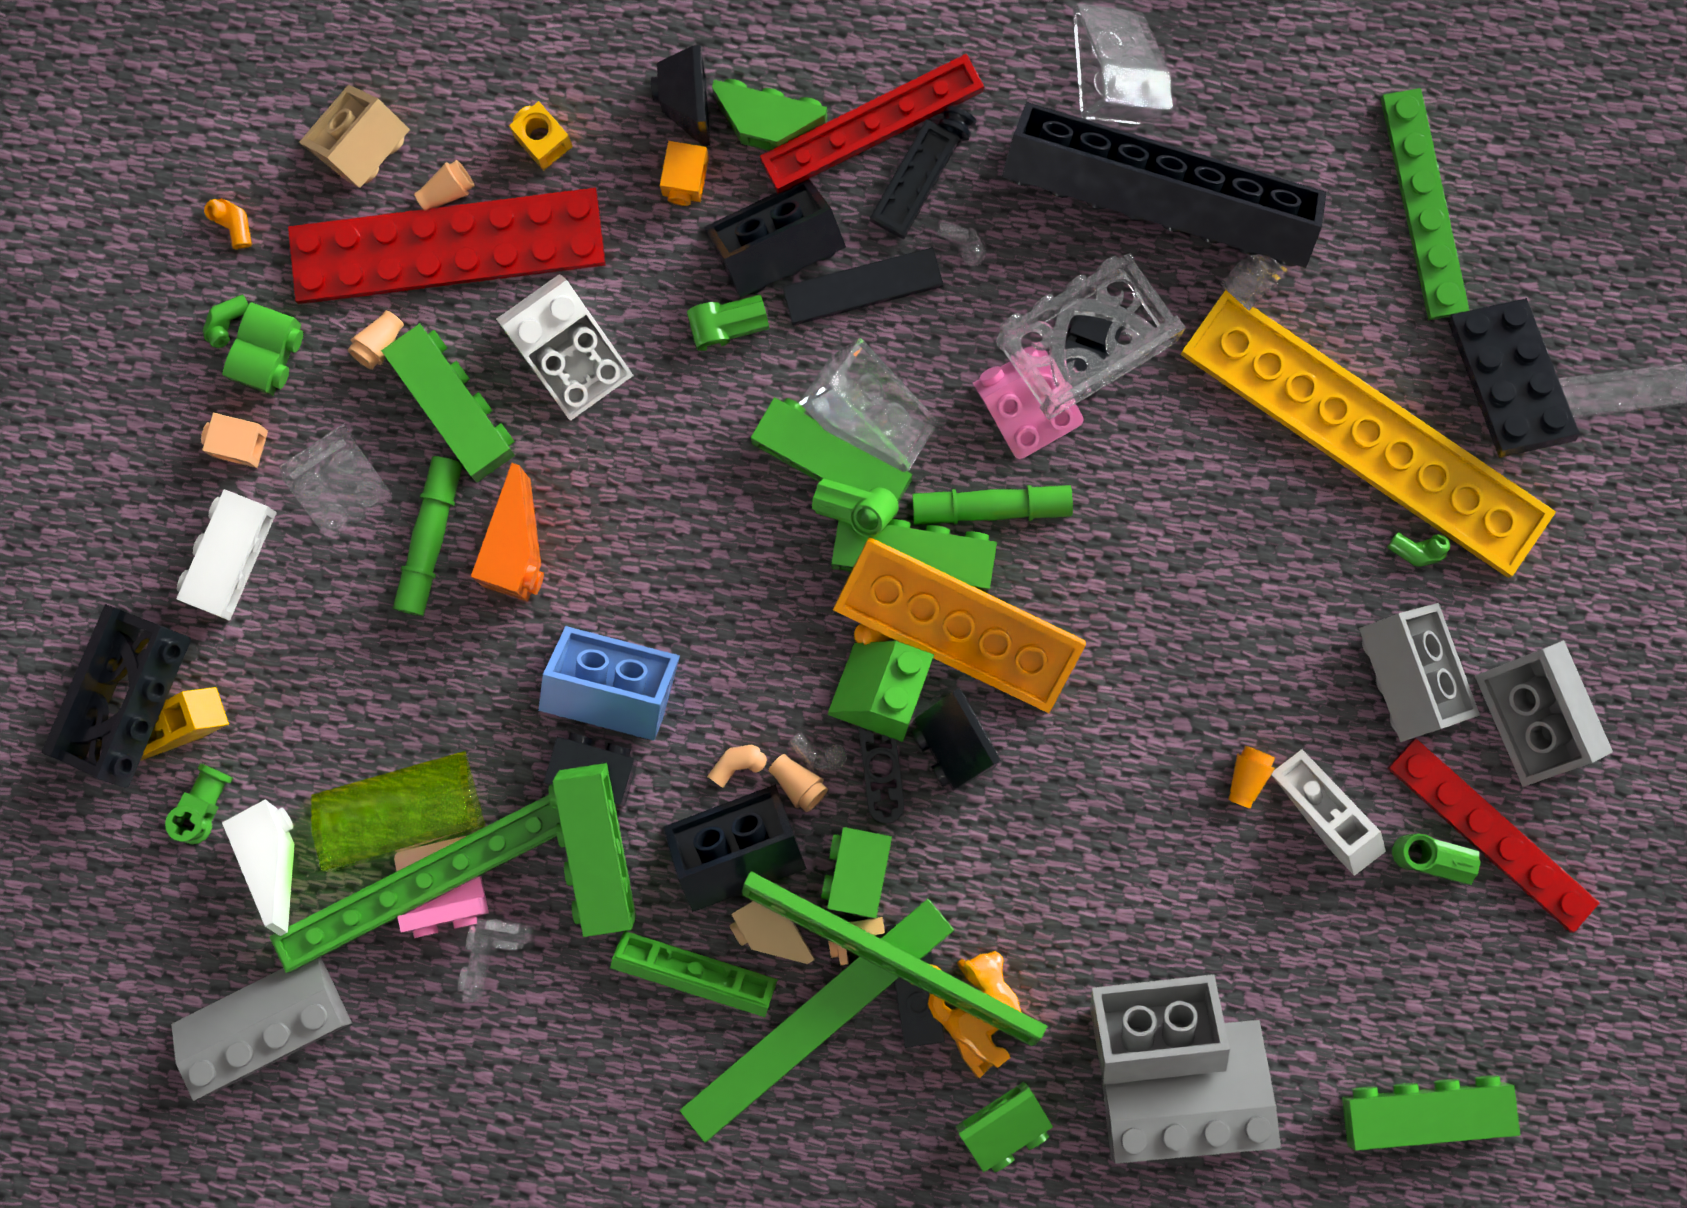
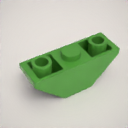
[712,79,828,151]

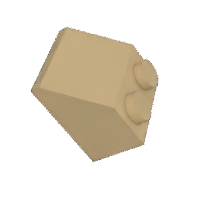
[299,85,410,188]

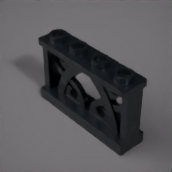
[41,604,191,788]

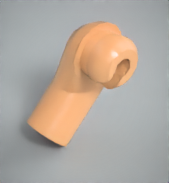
[707,745,767,788]

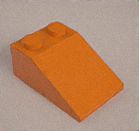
[471,463,544,602]

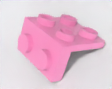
[972,344,1084,459]
[394,836,489,938]

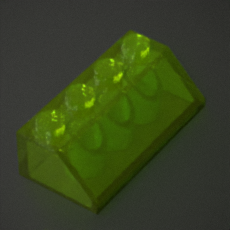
[311,751,486,872]

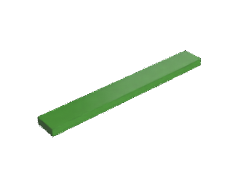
[269,795,561,973]
[742,871,1047,1046]
[679,899,955,1143]

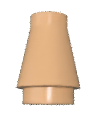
[414,160,475,211]
[348,310,404,370]
[768,754,828,812]

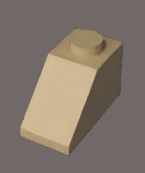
[729,901,815,964]

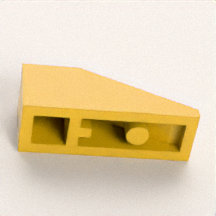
[140,687,229,761]

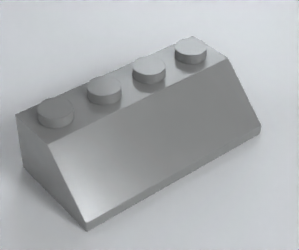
[171,957,352,1101]

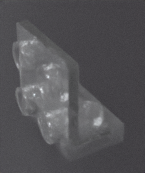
[279,423,393,540]
[458,918,537,1003]

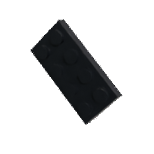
[1448,298,1580,458]

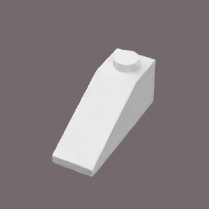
[1272,749,1386,876]
[222,800,295,936]

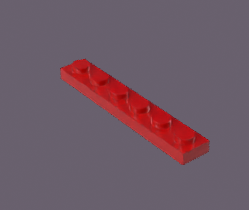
[760,53,984,194]
[1387,738,1600,933]

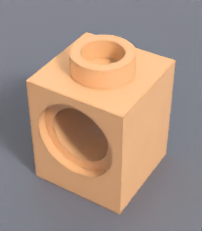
[201,413,268,468]

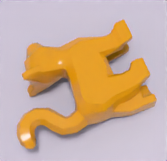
[912,951,1021,1078]

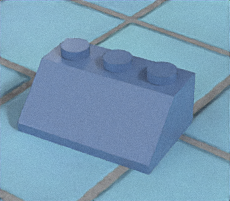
[538,626,680,741]

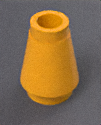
[1228,746,1275,808]

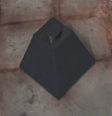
[651,45,711,146]

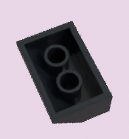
[704,179,846,298]
[663,784,807,912]

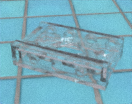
[996,253,1186,420]

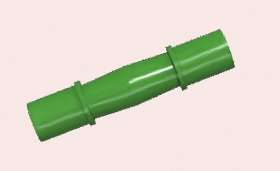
[392,456,463,617]
[912,485,1073,525]

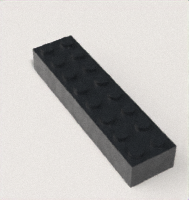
[1002,102,1326,268]

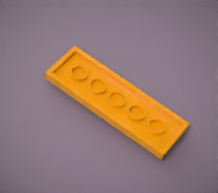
[833,537,1086,713]

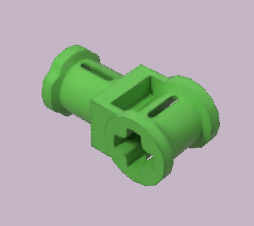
[165,763,233,844]

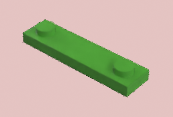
[610,931,778,1017]

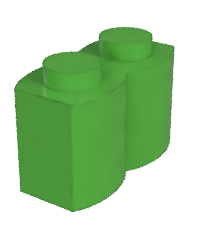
[222,302,303,396]

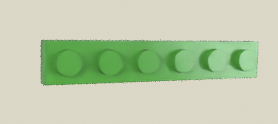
[1381,88,1469,321]

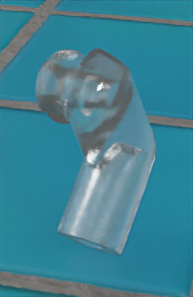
[937,220,986,266]

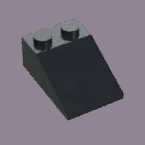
[911,688,1001,791]

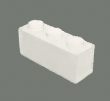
[176,489,277,621]

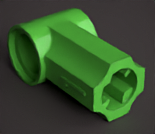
[687,294,770,351]
[812,478,899,537]
[1392,834,1481,885]

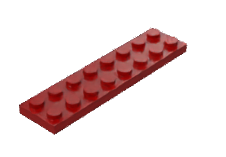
[288,188,606,304]

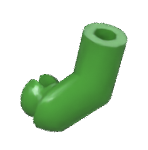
[203,294,249,348]
[1387,532,1450,567]

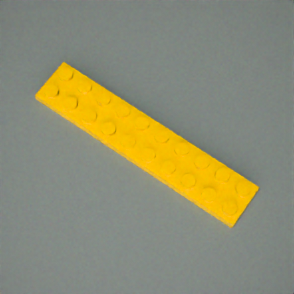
[1180,288,1556,578]

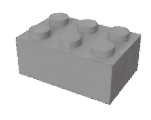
[1090,975,1230,1085]

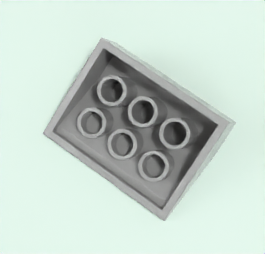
[1102,1020,1281,1164]

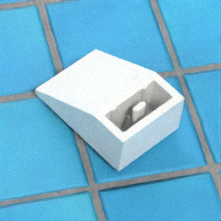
[496,274,634,421]

